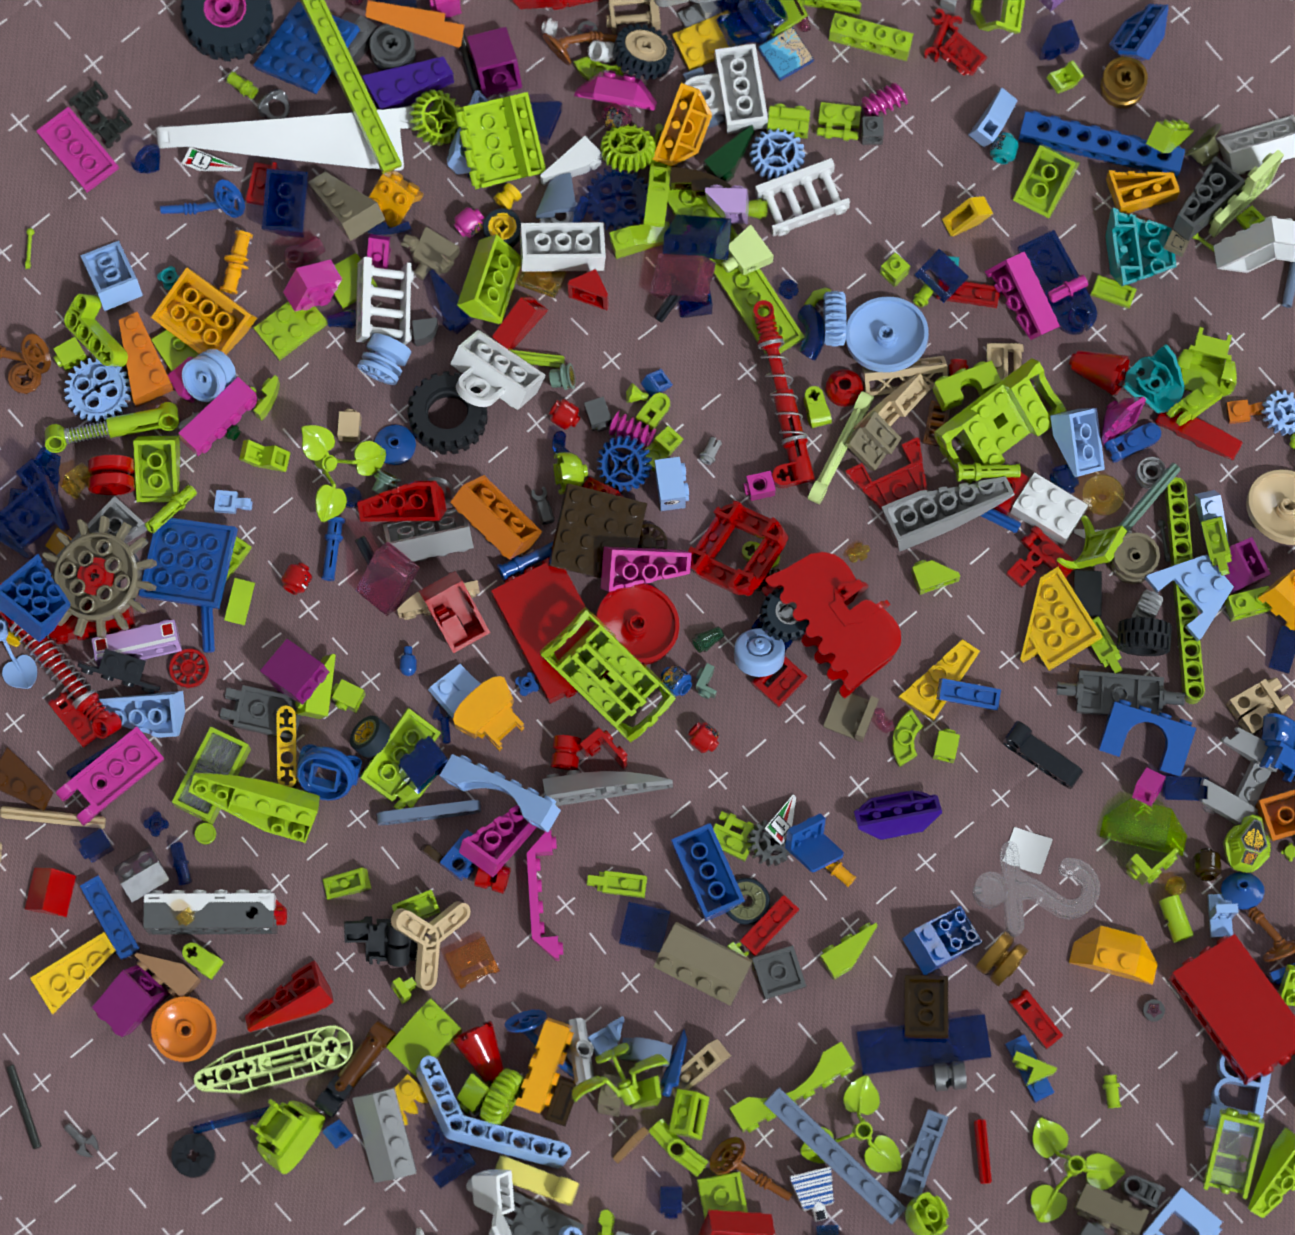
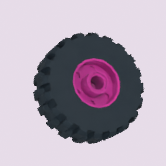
[180,0,274,61]

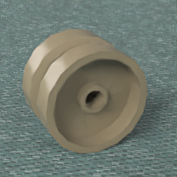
[1110,532,1160,584]

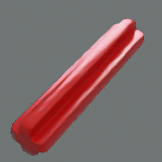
[974,1119,992,1184]

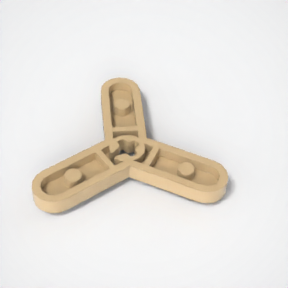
[391,901,470,990]

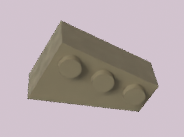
[1074,1184,1149,1235]

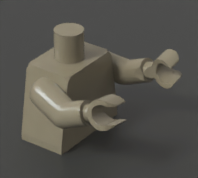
[401,227,460,280]

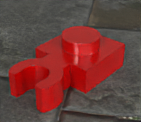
[1006,550,1043,588]

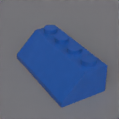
[671,823,745,922]

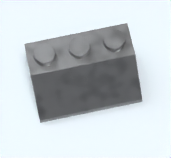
[331,12,378,77]

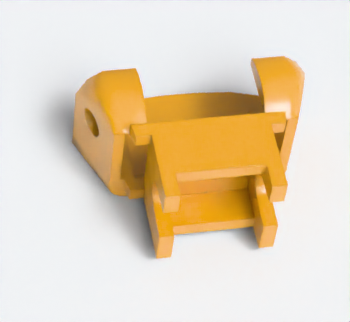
[453,676,524,752]

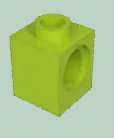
[880,252,910,288]
[53,337,88,372]
[933,729,960,763]

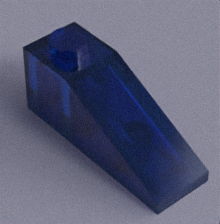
[429,269,475,334]

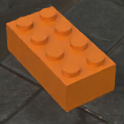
[450,475,542,560]

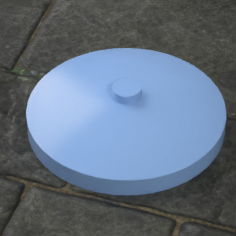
[846,297,929,373]

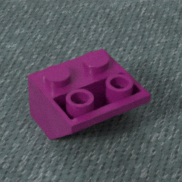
[1209,537,1271,595]

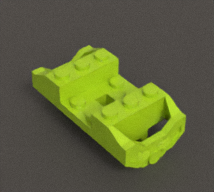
[934,358,1066,484]
[540,607,676,743]

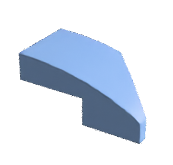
[588,1016,625,1056]

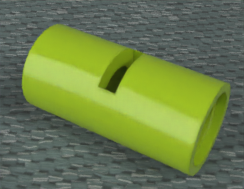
[1159,895,1194,943]

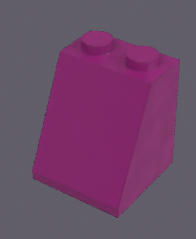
[467,27,523,97]
[260,639,329,705]
[92,965,170,1037]

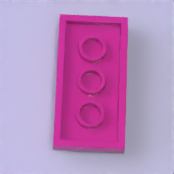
[36,107,119,193]

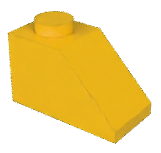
[942,196,993,237]

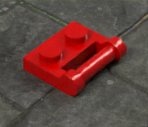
[751,656,808,708]

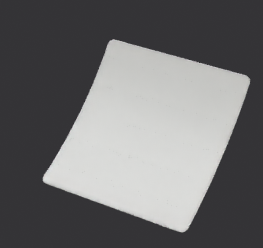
[1003,827,1052,874]

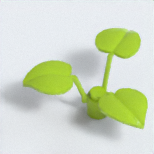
[301,425,386,522]
[572,1043,669,1106]
[800,1075,901,1173]
[1031,1118,1125,1222]

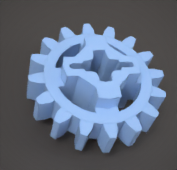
[1261,390,1295,436]

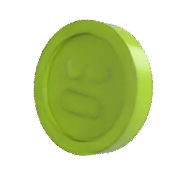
[195,823,216,845]

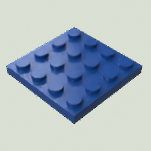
[253,1,360,94]
[139,518,238,609]

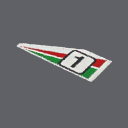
[182,147,242,171]
[765,794,796,845]

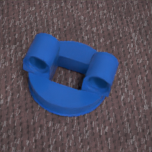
[297,744,362,800]

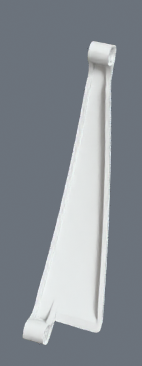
[156,106,415,171]

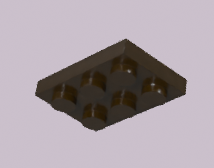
[905,975,949,1039]

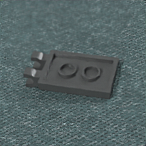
[220,685,301,740]

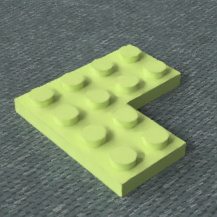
[1209,149,1284,238]

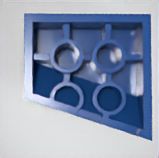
[0,554,71,642]

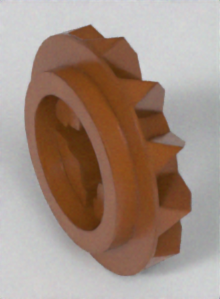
[8,362,42,394]

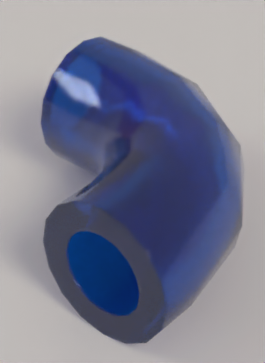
[798,304,825,361]

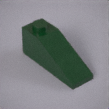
[703,125,754,183]

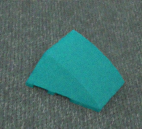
[1105,208,1177,287]

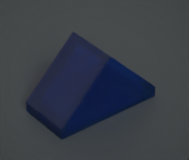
[678,285,713,318]

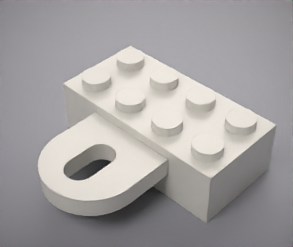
[685,44,768,134]
[520,201,606,271]
[450,330,546,410]

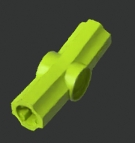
[649,1119,708,1177]

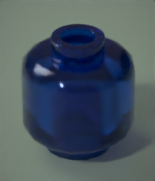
[1049,464,1079,494]

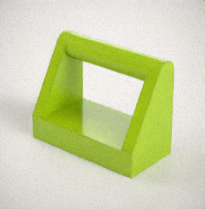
[669,1089,710,1140]

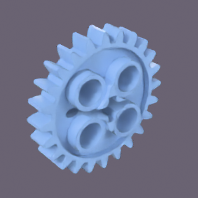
[64,358,131,424]

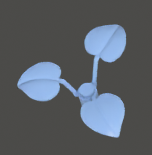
[0,616,37,689]

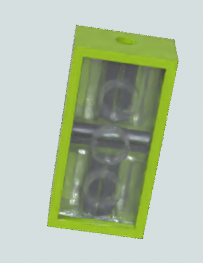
[172,727,251,825]

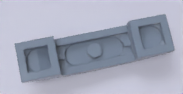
[899,1109,948,1198]

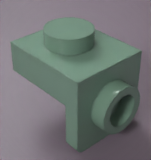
[696,663,717,699]

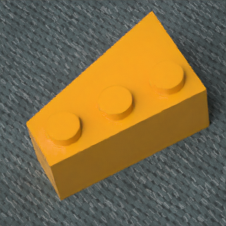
[1106,170,1180,214]

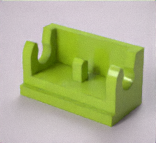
[391,889,441,920]

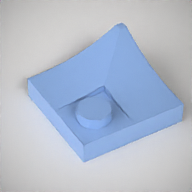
[428,664,481,718]

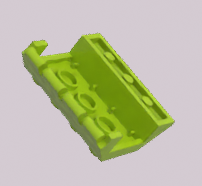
[455,92,546,189]

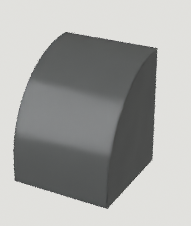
[412,317,438,346]

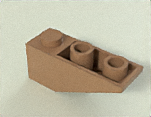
[134,953,202,998]

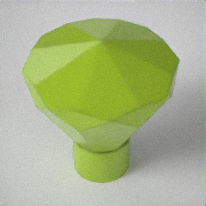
[626,383,649,403]

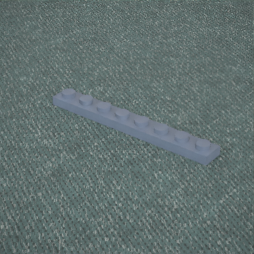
[763,1088,906,1225]

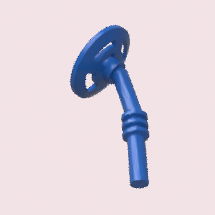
[160,180,245,218]
[505,1009,574,1078]

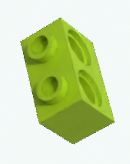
[1224,586,1272,622]

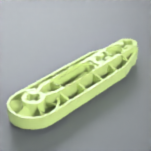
[194,1026,354,1094]

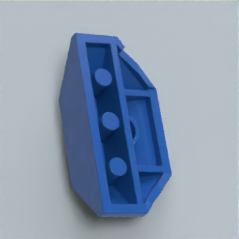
[1109,4,1168,61]

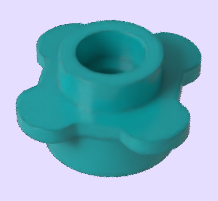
[157,266,180,290]

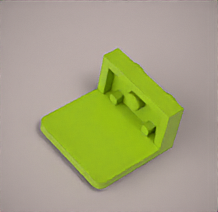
[1125,848,1179,886]

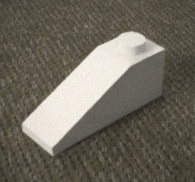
[540,136,602,185]

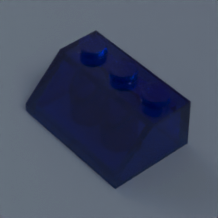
[262,169,309,238]
[662,214,731,260]

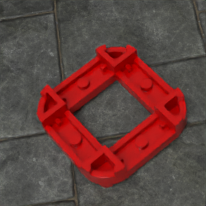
[688,501,788,596]

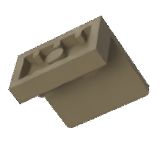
[824,689,879,742]

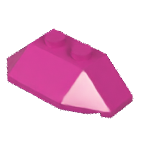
[574,70,657,111]

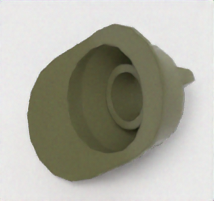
[1184,123,1222,166]

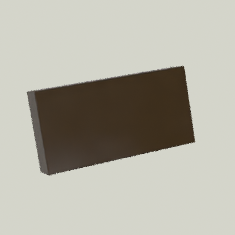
[545,1078,577,1127]

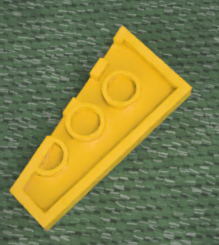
[30,932,116,1015]

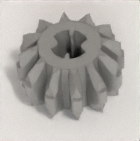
[1132,589,1163,618]

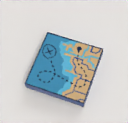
[758,27,814,82]

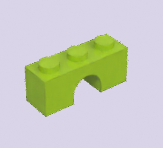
[933,360,1001,411]

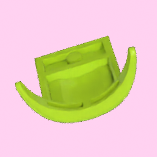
[1057,515,1127,569]

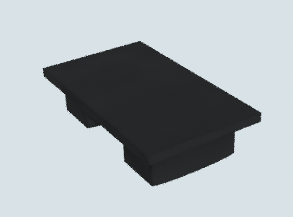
[1074,570,1102,616]

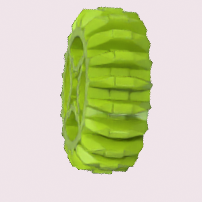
[409,90,460,146]
[600,123,656,173]
[480,1069,524,1125]

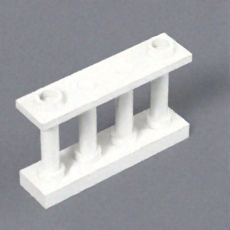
[755,158,850,236]
[356,257,414,345]

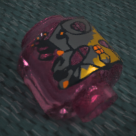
[601,103,633,129]

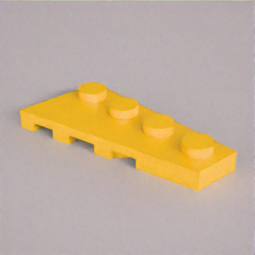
[898,639,980,721]

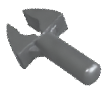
[64,1123,99,1157]

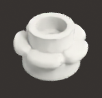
[542,18,558,37]

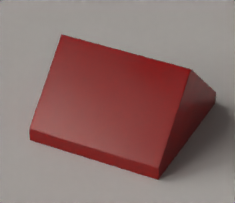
[568,269,609,311]
[25,868,76,918]

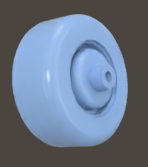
[734,628,785,677]

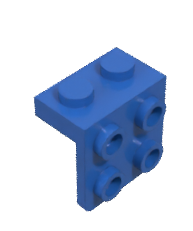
[785,813,844,872]

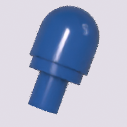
[400,646,417,676]

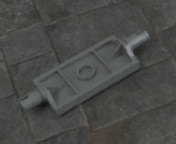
[1056,670,1185,716]

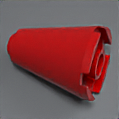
[1069,350,1130,396]
[452,1021,504,1084]

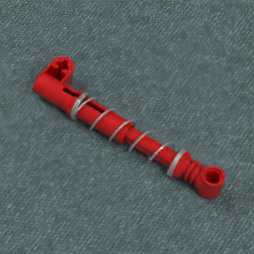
[752,300,815,488]

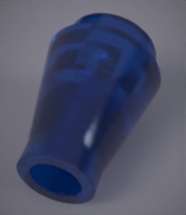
[327,308,357,329]

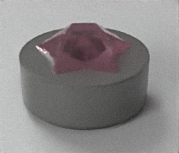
[578,21,598,43]
[1143,999,1165,1022]

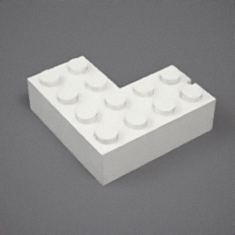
[1214,216,1295,273]

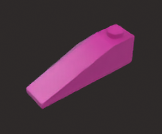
[1101,396,1146,446]

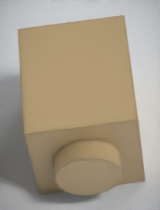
[337,409,362,442]

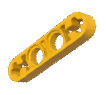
[277,706,297,787]

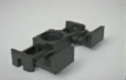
[69,81,133,149]

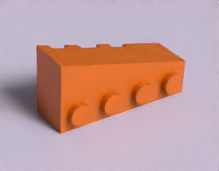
[119,311,174,407]

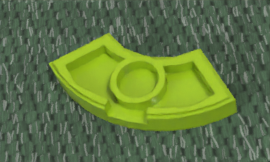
[574,56,624,80]
[892,709,923,767]

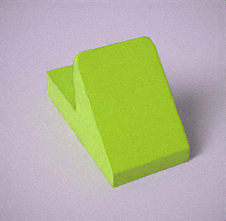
[1012,1051,1057,1086]

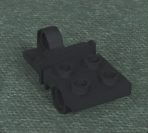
[344,916,418,967]

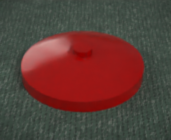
[596,583,680,665]

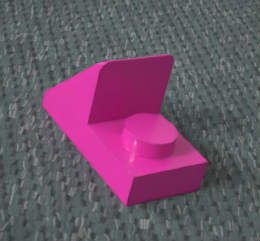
[367,234,391,269]

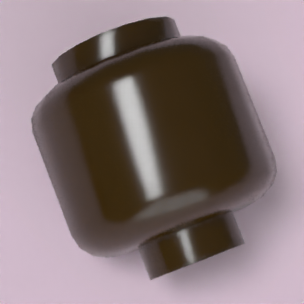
[1193,848,1222,881]

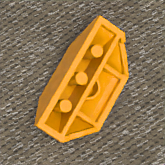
[652,83,712,167]
[1069,926,1158,985]

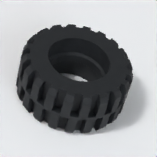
[407,371,488,455]

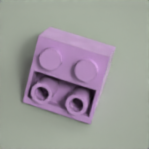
[705,185,749,224]

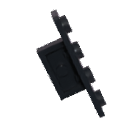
[77,648,161,693]

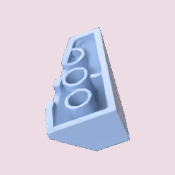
[447,90,488,175]
[99,691,185,738]

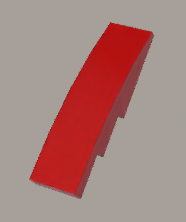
[1155,411,1243,460]

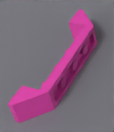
[527,830,563,961]

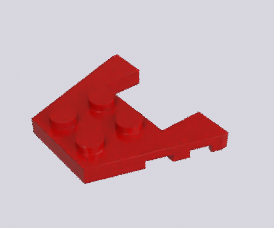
[845,437,927,510]

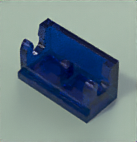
[1163,776,1209,801]

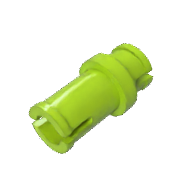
[227,72,258,99]
[1103,1074,1121,1109]

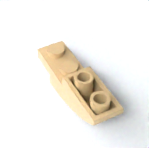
[397,580,480,620]

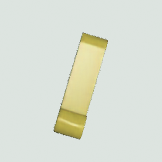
[495,1155,579,1206]

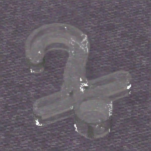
[972,841,1100,937]

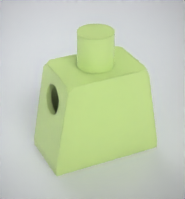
[721,225,774,275]

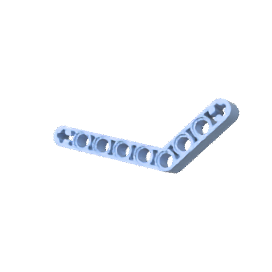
[416,1056,571,1168]

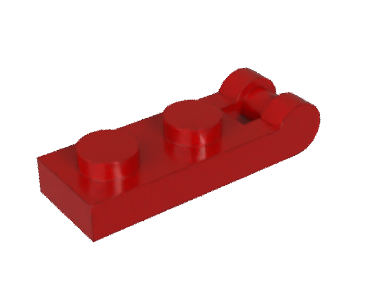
[1020,526,1075,578]
[47,692,97,748]
[1008,989,1064,1050]

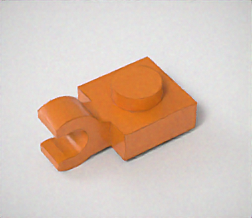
[1226,399,1264,424]

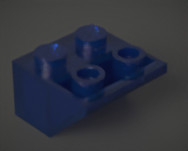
[399,736,448,794]

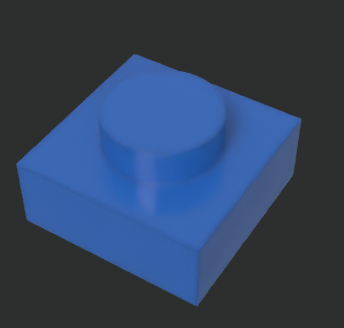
[322,1119,353,1149]

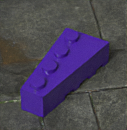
[362,56,454,110]

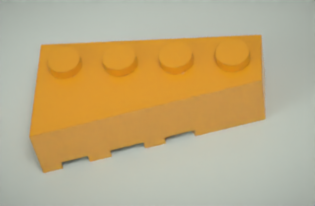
[1258,570,1295,630]

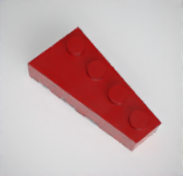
[49,597,136,644]

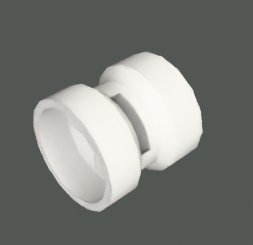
[588,41,614,62]

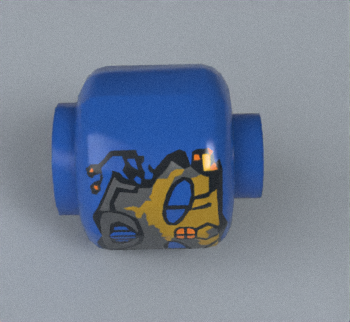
[661,665,692,696]

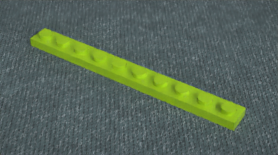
[300,0,402,174]

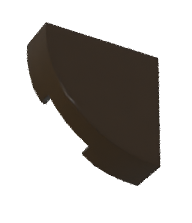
[419,844,444,864]

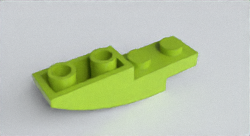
[644,160,671,227]

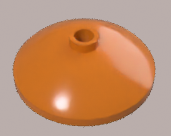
[151,997,217,1062]

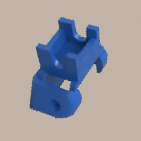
[1259,713,1295,782]

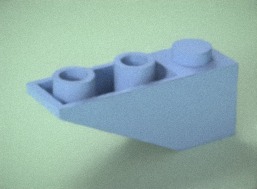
[969,88,1017,147]
[1194,490,1229,554]

